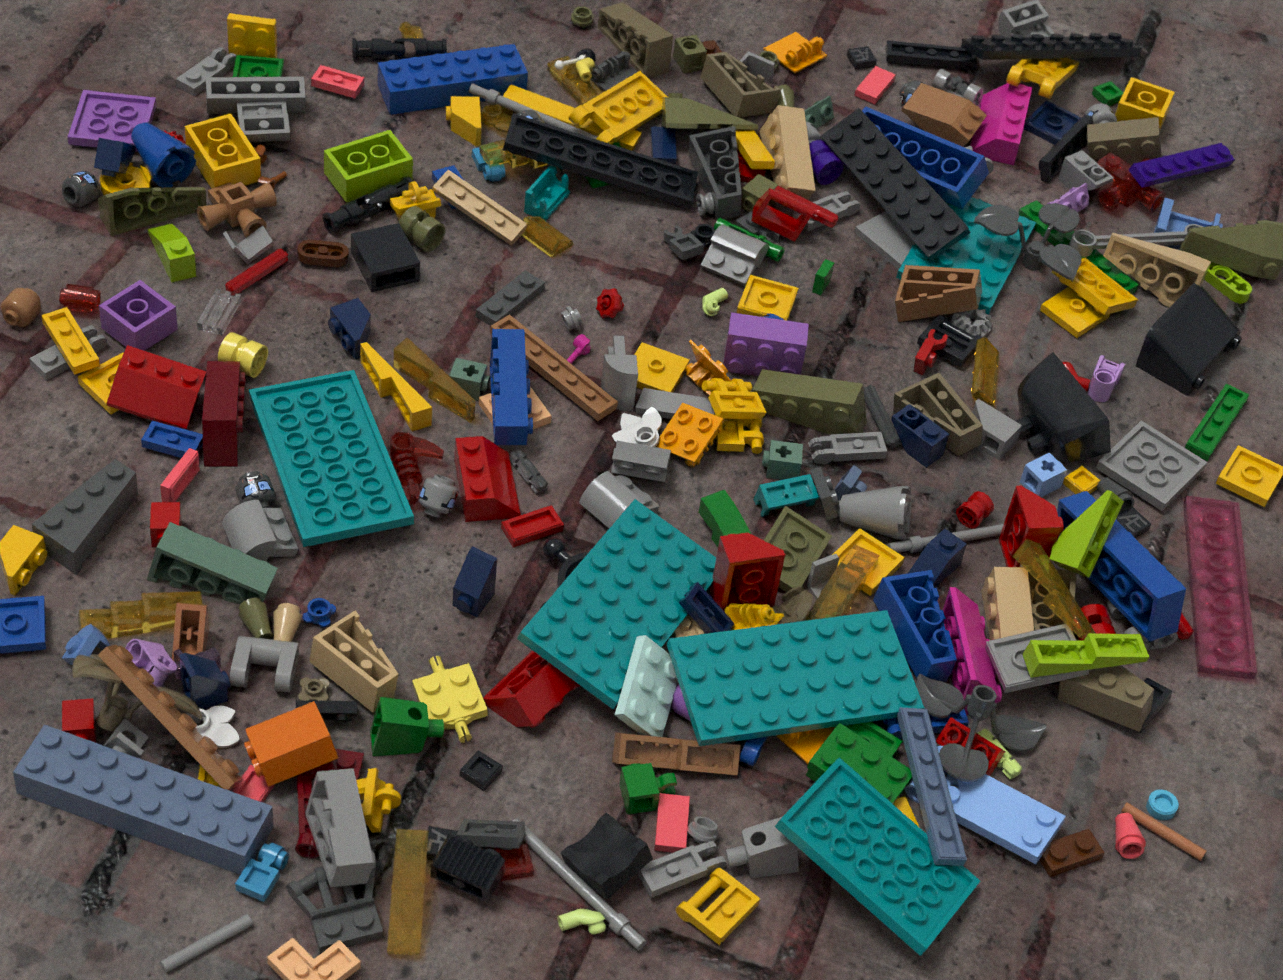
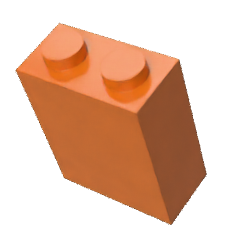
[244,701,338,787]

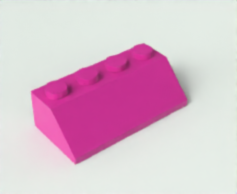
[970,83,1032,166]
[943,587,1002,715]

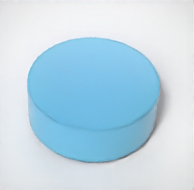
[1146,790,1179,821]

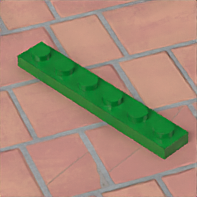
[1019,200,1139,294]

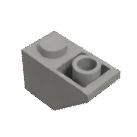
[1059,150,1114,190]
[972,399,1022,460]

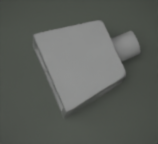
[725,817,799,878]

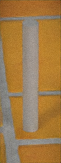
[160,914,253,973]

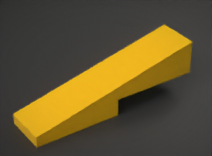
[360,342,432,431]

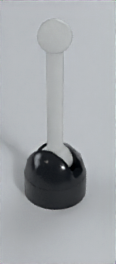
[555,48,596,70]

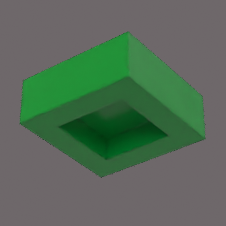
[1092,81,1124,106]
[812,259,834,296]

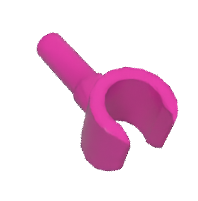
[567,334,591,364]

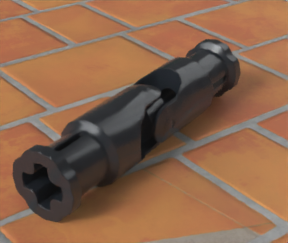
[352,38,447,59]
[322,176,413,234]

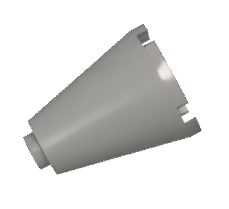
[835,486,912,540]

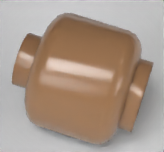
[0,288,41,327]

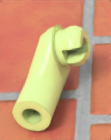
[702,288,728,316]
[557,909,606,934]

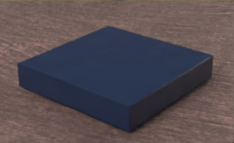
[1023,100,1081,145]

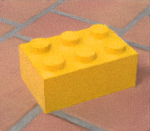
[185,114,261,189]

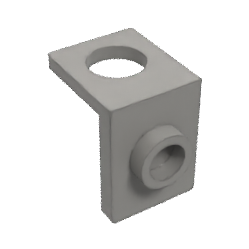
[740,51,775,83]
[223,226,275,264]
[807,554,848,610]
[104,719,148,758]

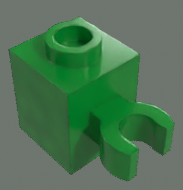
[619,763,677,815]

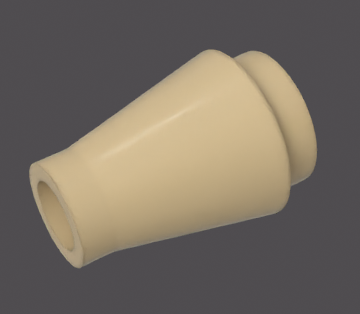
[273,603,303,642]

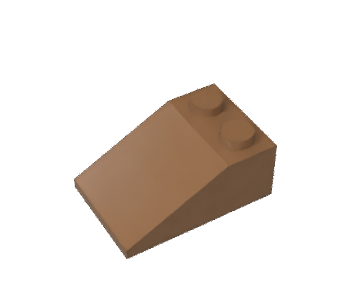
[901,83,987,147]

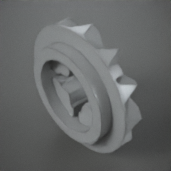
[952,309,993,337]

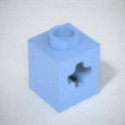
[1020,453,1067,497]

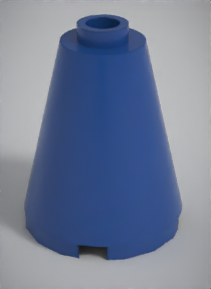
[131,122,196,188]

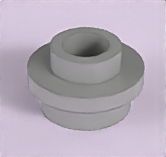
[561,306,582,331]
[687,816,718,844]

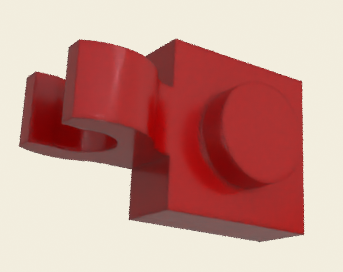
[913,329,948,375]

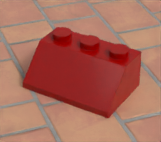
[106,345,206,430]
[454,436,521,522]
[999,486,1063,568]
[710,532,785,612]
[483,650,580,728]

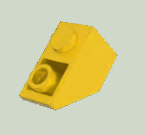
[0,525,47,596]

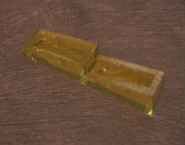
[393,337,476,423]
[1013,539,1095,639]

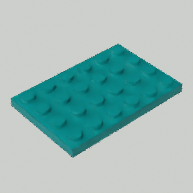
[896,197,1036,315]
[774,758,980,956]

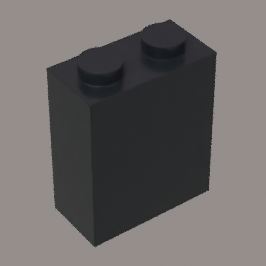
[351,223,420,292]

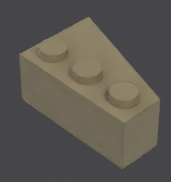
[700,52,782,118]
[1087,117,1162,167]
[893,373,983,456]
[1058,665,1154,732]

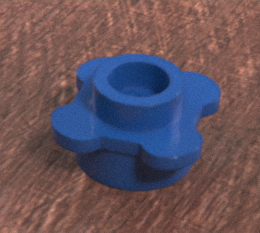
[302,598,336,627]

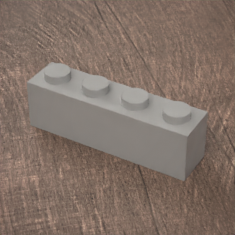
[206,77,305,114]

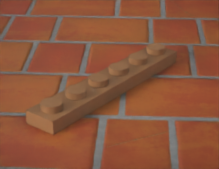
[490,314,618,421]
[98,645,243,790]

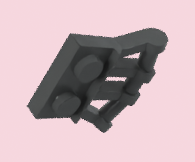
[286,863,383,954]

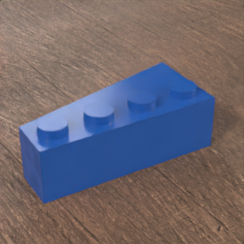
[490,329,533,445]
[873,570,957,682]

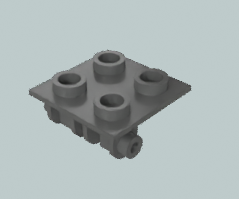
[589,51,638,91]

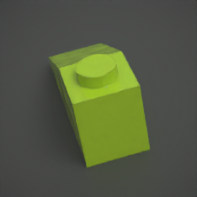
[147,224,196,283]
[1049,490,1124,578]

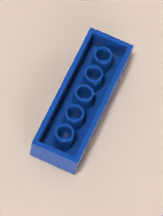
[378,44,528,115]
[862,106,989,209]
[1057,491,1186,642]

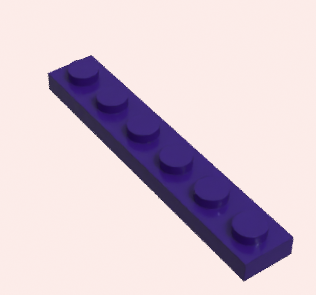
[1128,143,1235,188]

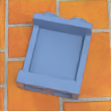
[1154,198,1223,250]

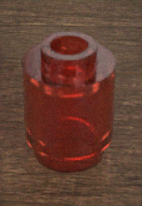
[59,284,101,313]

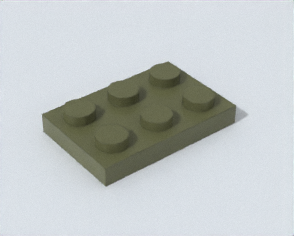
[764,506,832,592]

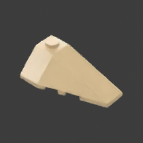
[1104,233,1211,307]

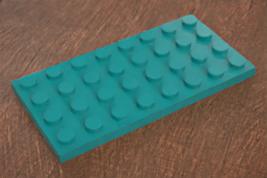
[249,370,414,547]
[517,499,716,710]
[667,610,924,747]

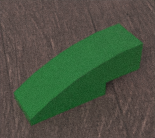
[698,489,751,547]

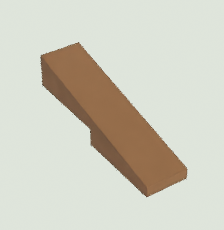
[612,732,740,775]

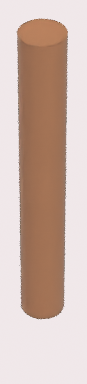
[1121,802,1207,861]

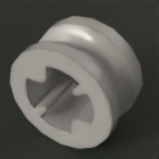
[696,192,715,216]

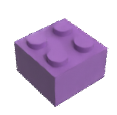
[99,280,178,351]

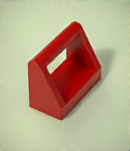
[751,188,814,242]

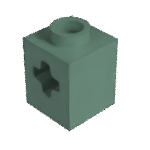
[448,358,490,401]
[762,440,803,480]

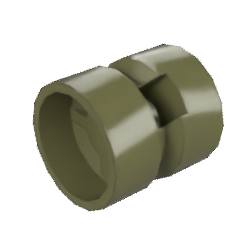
[399,206,446,252]

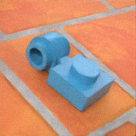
[472,145,505,182]
[235,843,289,902]

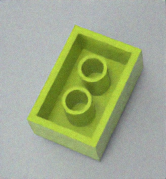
[324,130,413,203]

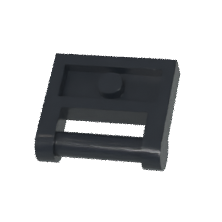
[917,315,984,367]

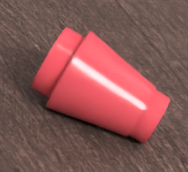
[1115,813,1146,859]

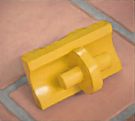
[390,181,441,220]
[356,768,402,833]

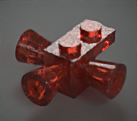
[1096,152,1165,213]

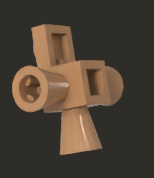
[197,182,277,237]

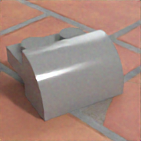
[998,0,1055,38]
[237,100,290,143]
[701,225,770,286]
[601,336,638,411]
[611,440,671,482]
[579,471,660,528]
[222,500,298,561]

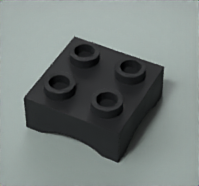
[561,812,653,900]

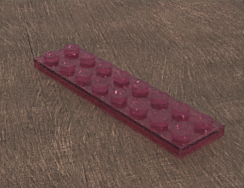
[1183,496,1257,680]

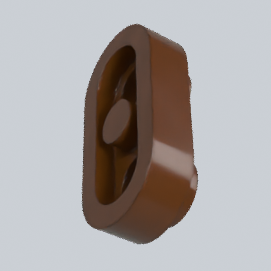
[297,240,349,267]

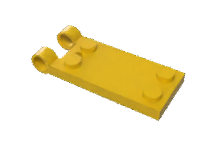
[1006,58,1079,99]
[569,71,668,145]

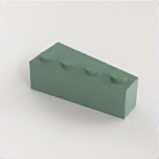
[147,522,278,604]

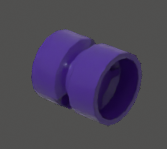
[809,140,844,185]

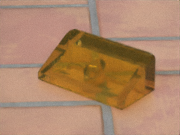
[521,216,574,257]

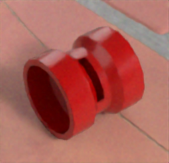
[956,491,994,529]

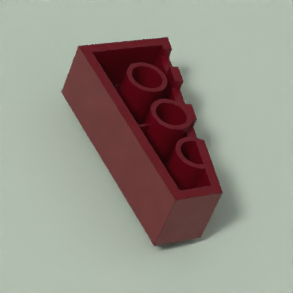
[202,361,246,467]

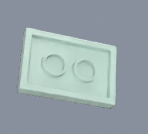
[615,635,678,737]

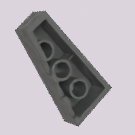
[689,126,742,220]
[32,459,138,575]

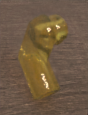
[399,22,424,38]

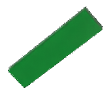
[1185,384,1249,461]

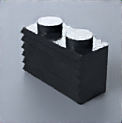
[431,834,505,903]

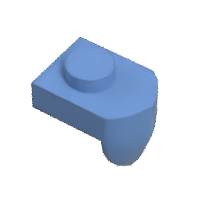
[62,624,111,665]

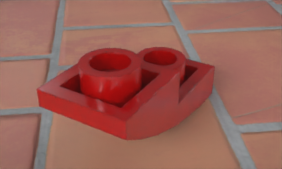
[936,717,1006,776]

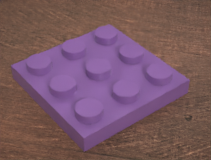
[68,90,157,152]

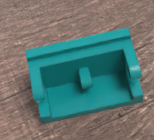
[524,165,570,222]
[753,474,819,516]

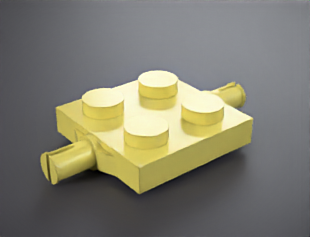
[412,656,488,743]

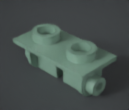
[804,96,834,128]

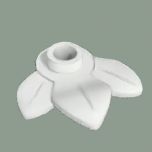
[612,407,662,447]
[186,706,240,748]

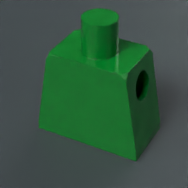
[370,697,444,756]

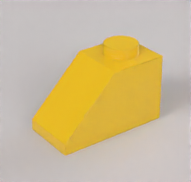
[446,96,482,146]

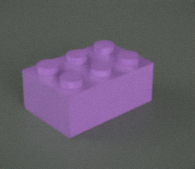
[723,312,809,376]

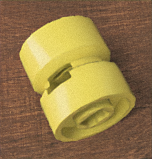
[218,332,268,378]

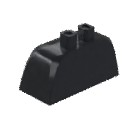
[1016,352,1111,463]

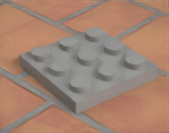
[1096,421,1207,511]

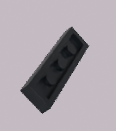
[885,40,977,70]
[1038,115,1093,182]

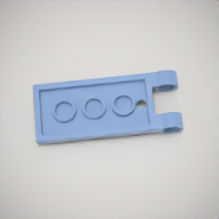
[905,746,1066,864]

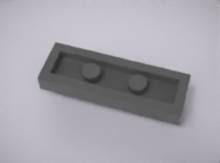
[476,270,545,326]

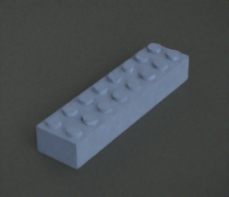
[13,724,273,875]

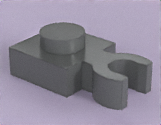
[735,211,780,243]
[663,226,704,260]

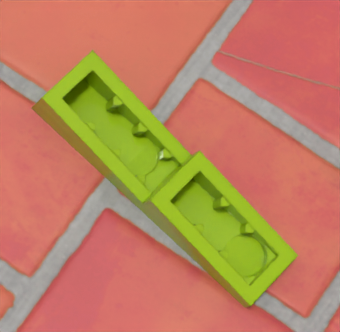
[1022,633,1149,678]

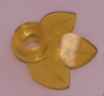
[481,104,517,133]

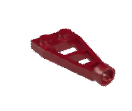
[295,749,364,858]

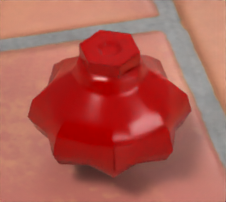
[596,288,624,319]

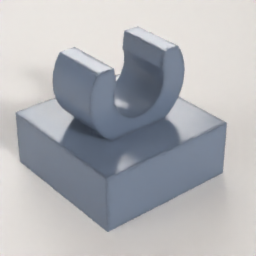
[834,465,867,500]

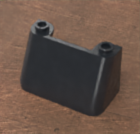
[1135,283,1242,396]

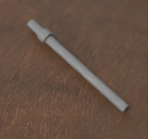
[469,84,597,139]
[887,524,1003,553]
[513,818,647,951]

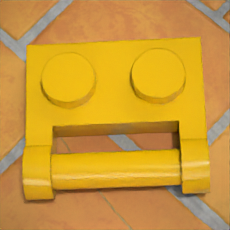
[676,868,760,945]

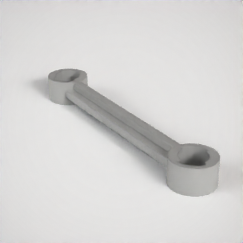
[1069,224,1202,257]

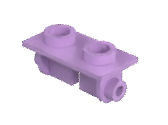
[1047,183,1089,212]

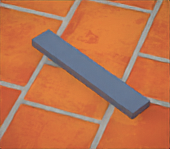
[897,707,967,866]

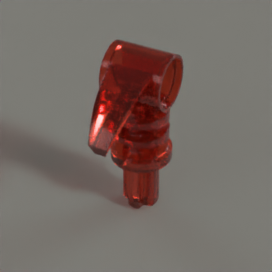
[390,432,444,505]

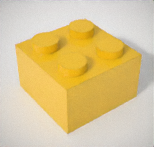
[1115,77,1175,129]

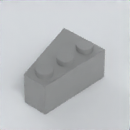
[305,768,375,887]

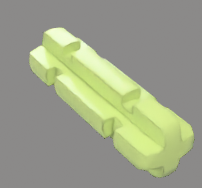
[977,728,1022,779]

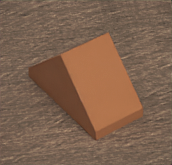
[172,603,209,663]

